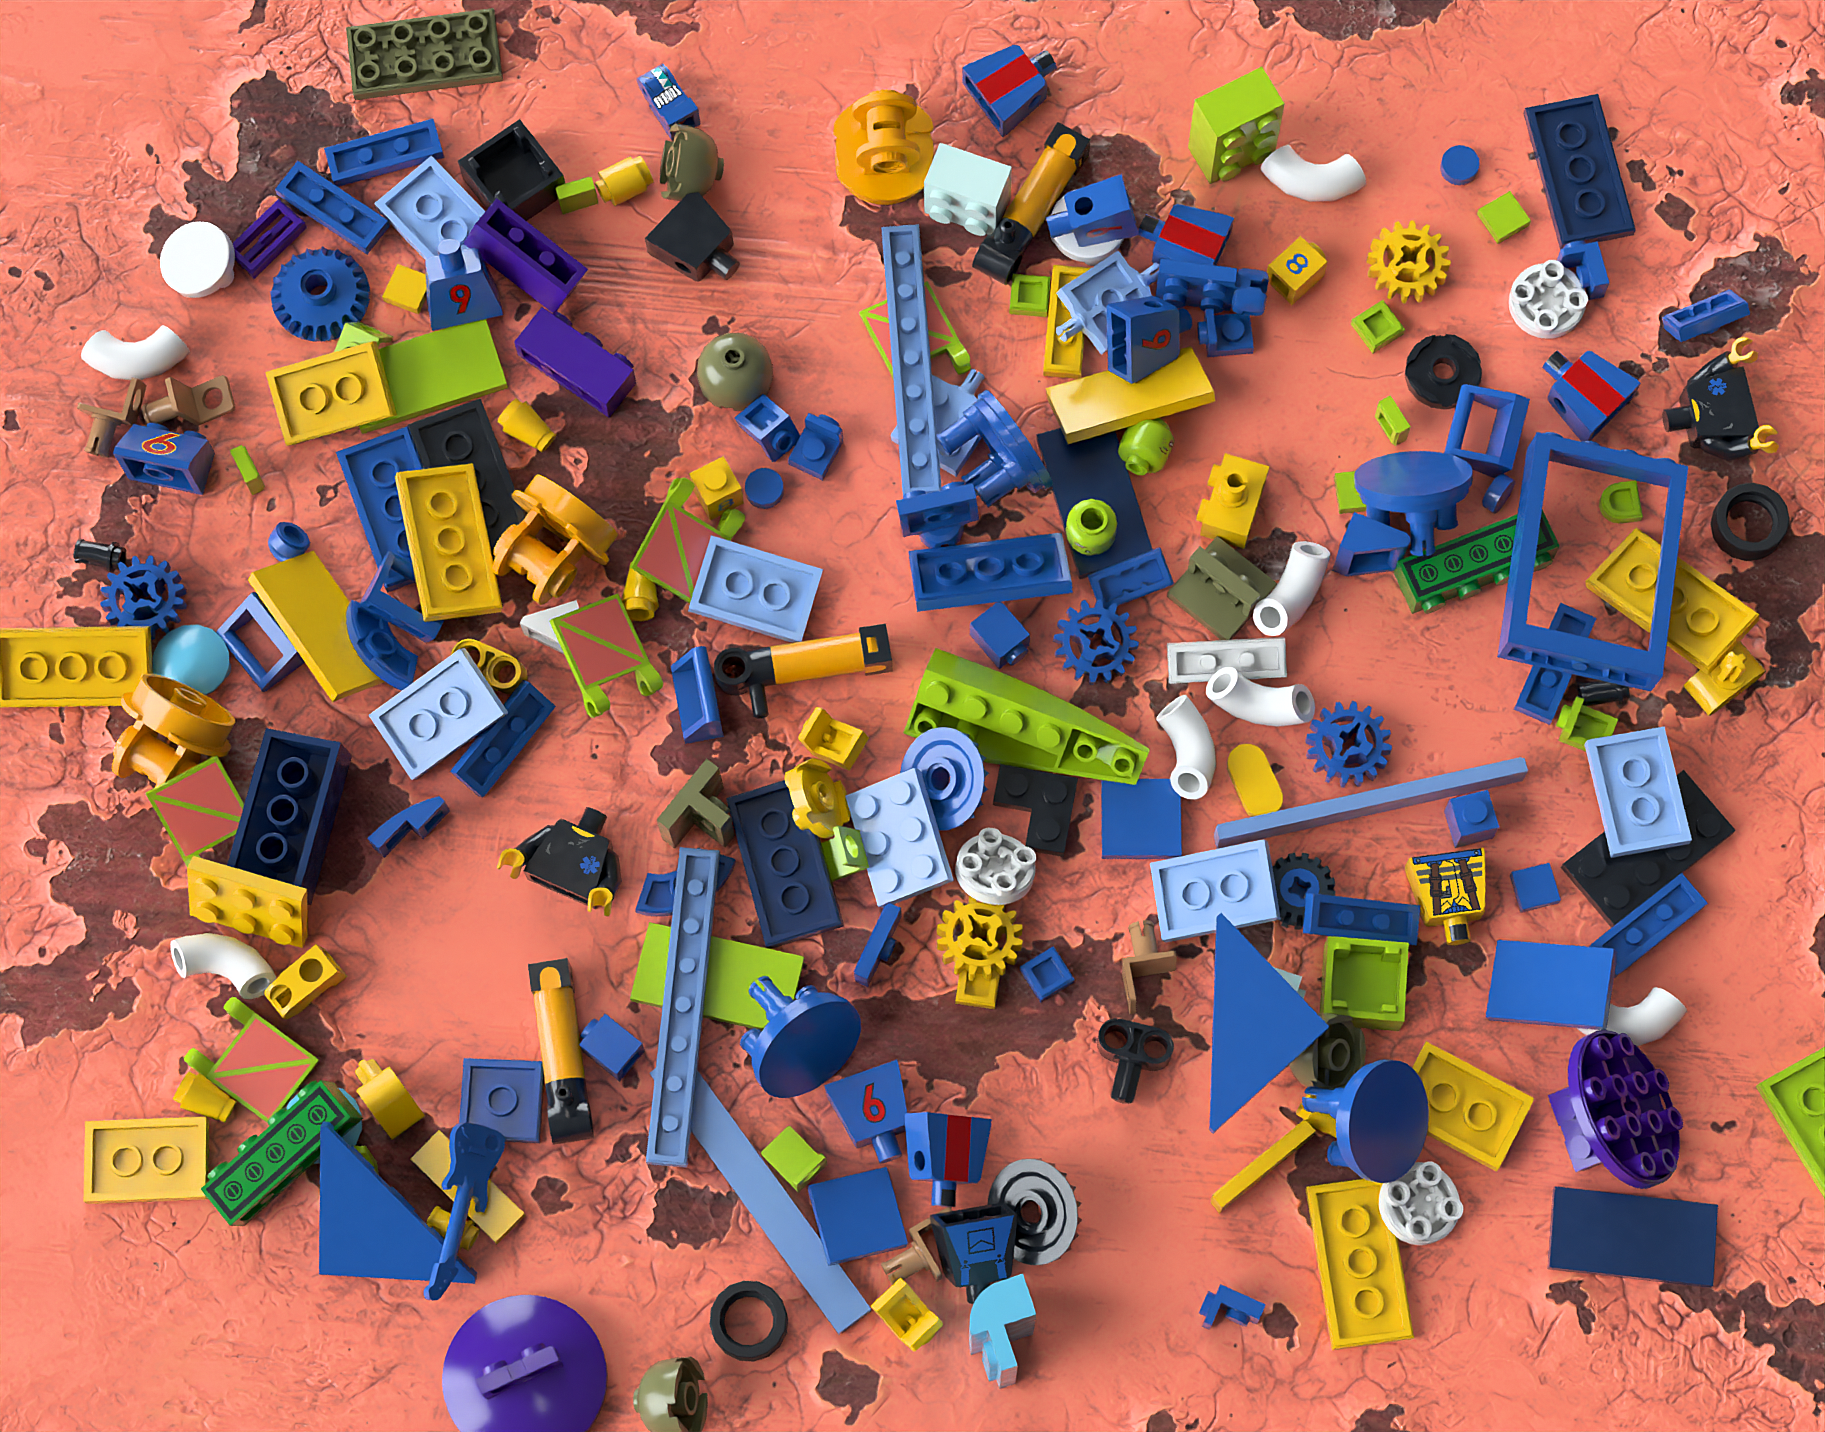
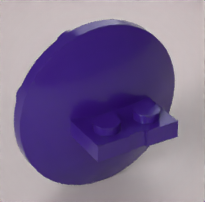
[1548,1030,1683,1189]
[442,1295,608,1432]

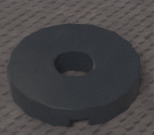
[1404,334,1482,410]

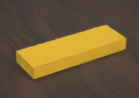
[1043,265,1091,379]
[1210,1120,1315,1214]
[411,1130,526,1244]

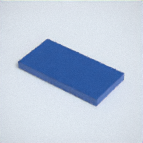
[336,426,424,593]
[908,533,1073,612]

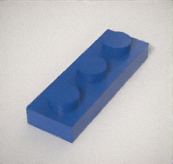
[324,119,444,187]
[275,161,390,255]
[1513,603,1596,725]
[450,680,556,798]
[1589,873,1708,978]
[1303,893,1421,945]

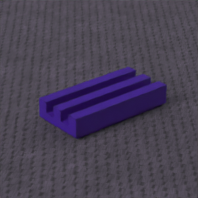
[232,199,307,279]

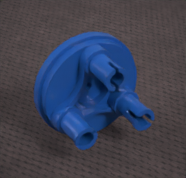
[935,390,1053,508]
[1354,451,1473,556]
[740,976,861,1098]
[1302,1059,1429,1183]

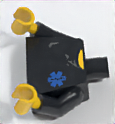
[1662,337,1779,461]
[497,807,622,916]

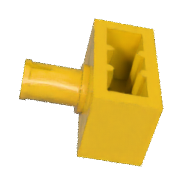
[1196,453,1270,549]

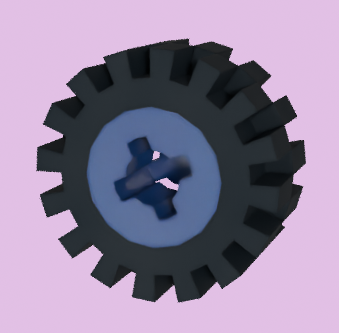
[1272,853,1336,930]

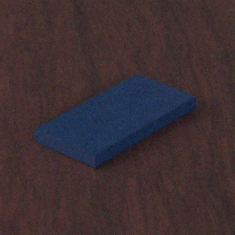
[1523,94,1636,250]
[1036,428,1152,579]
[726,780,844,949]
[1547,1186,1718,1288]

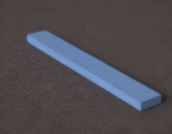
[881,224,941,495]
[1214,757,1528,849]
[646,847,720,1168]
[650,1068,872,1335]

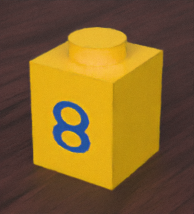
[1267,236,1328,305]
[689,456,744,520]

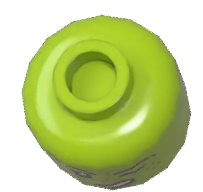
[1118,418,1174,475]
[1066,499,1117,556]

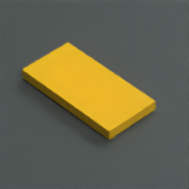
[1045,346,1215,444]
[395,463,503,622]
[1585,527,1759,675]
[248,550,385,702]
[0,626,153,708]
[1306,1179,1414,1350]

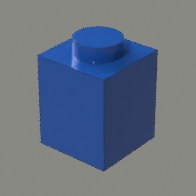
[970,602,1030,669]
[1444,790,1499,848]
[579,1014,645,1082]

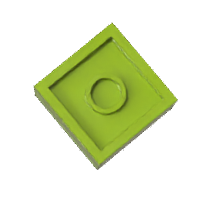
[1320,936,1409,1031]

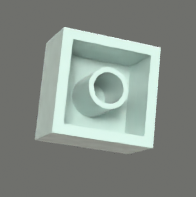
[924,143,1012,236]

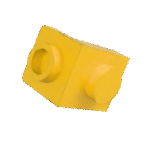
[798,707,869,771]
[871,1278,943,1351]

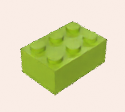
[1188,67,1285,184]

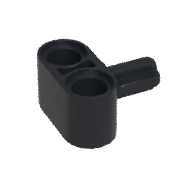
[1097,1018,1174,1104]

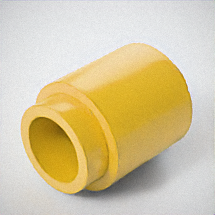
[595,156,654,206]

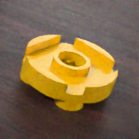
[785,758,851,838]

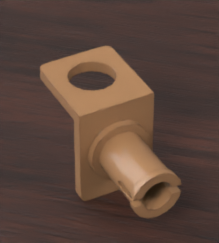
[142,375,235,426]
[77,377,147,458]
[1122,920,1177,1014]
[881,1206,952,1285]

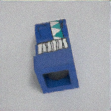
[636,64,701,141]

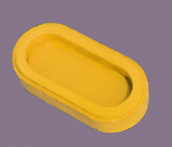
[1227,744,1283,817]

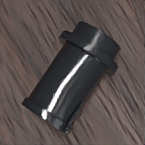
[73,539,126,573]
[1577,681,1630,706]

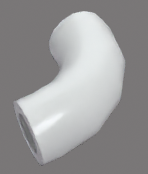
[1261,145,1366,202]
[81,325,190,380]
[1253,541,1330,636]
[1206,667,1315,727]
[1156,695,1216,800]
[170,933,277,999]
[1576,987,1687,1046]

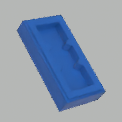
[1662,289,1750,342]
[1087,547,1174,609]
[854,902,902,987]

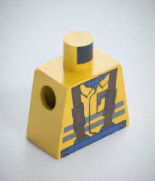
[1405,848,1485,945]

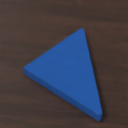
[1209,913,1329,1134]
[319,1121,477,1284]

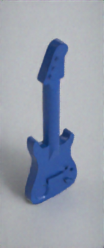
[423,1122,505,1301]

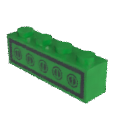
[1393,510,1560,614]
[201,1080,363,1226]

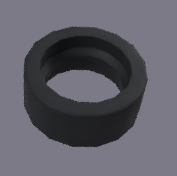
[1710,483,1790,561]
[709,1281,788,1362]

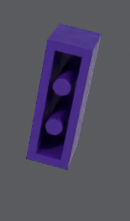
[463,198,588,313]
[514,307,637,418]

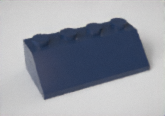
[227,728,352,905]

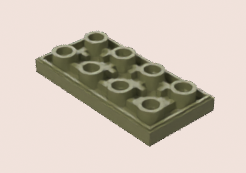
[346,8,503,100]

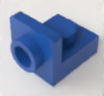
[1556,241,1609,300]
[1197,308,1254,357]
[735,394,800,462]
[788,413,843,481]
[1198,1284,1266,1330]

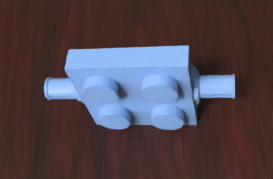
[1056,250,1160,355]
[890,369,985,477]

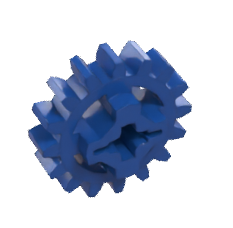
[100,555,187,640]
[1053,599,1139,685]
[1305,701,1392,788]

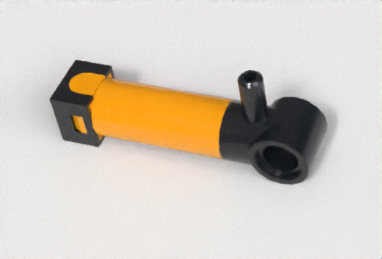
[972,122,1090,285]
[714,624,893,719]
[528,958,594,1145]

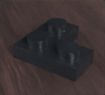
[993,764,1078,857]

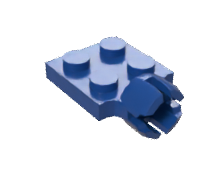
[1156,259,1269,316]
[896,481,979,548]

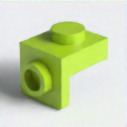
[1556,696,1618,752]

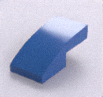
[367,796,450,858]

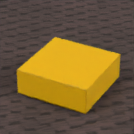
[382,264,427,315]
[955,969,1000,1009]

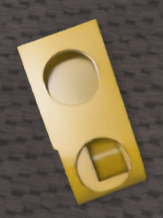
[264,944,348,1019]

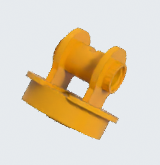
[833,89,934,205]
[492,474,618,605]
[112,674,235,787]

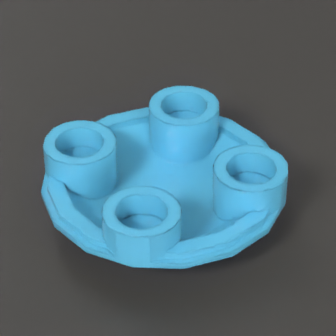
[153,625,231,695]

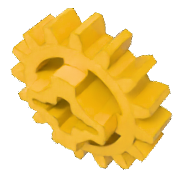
[1366,220,1451,304]
[937,895,1023,981]

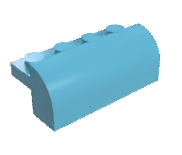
[969,1274,1036,1389]

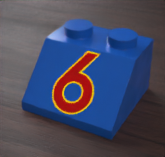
[113,423,215,495]

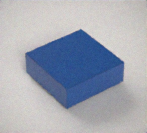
[1510,863,1561,913]
[1020,946,1075,1003]

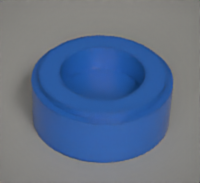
[1440,145,1479,185]
[745,468,784,509]
[1482,473,1515,514]

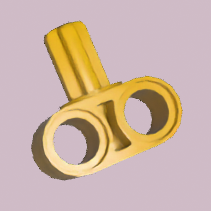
[451,639,528,694]
[1683,641,1766,716]
[355,1059,425,1140]

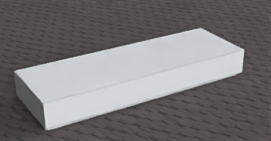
[1167,637,1287,684]

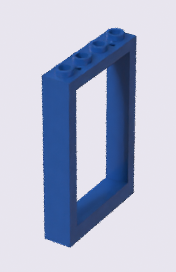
[1497,432,1688,692]

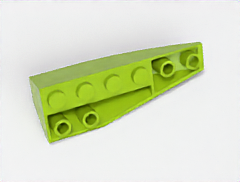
[903,648,1150,785]

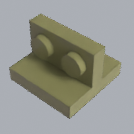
[1167,536,1277,640]
[656,758,735,849]

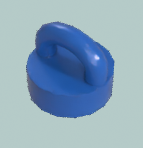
[268,522,310,562]

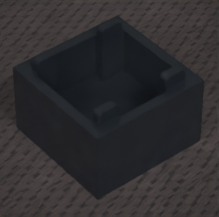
[458,119,566,221]

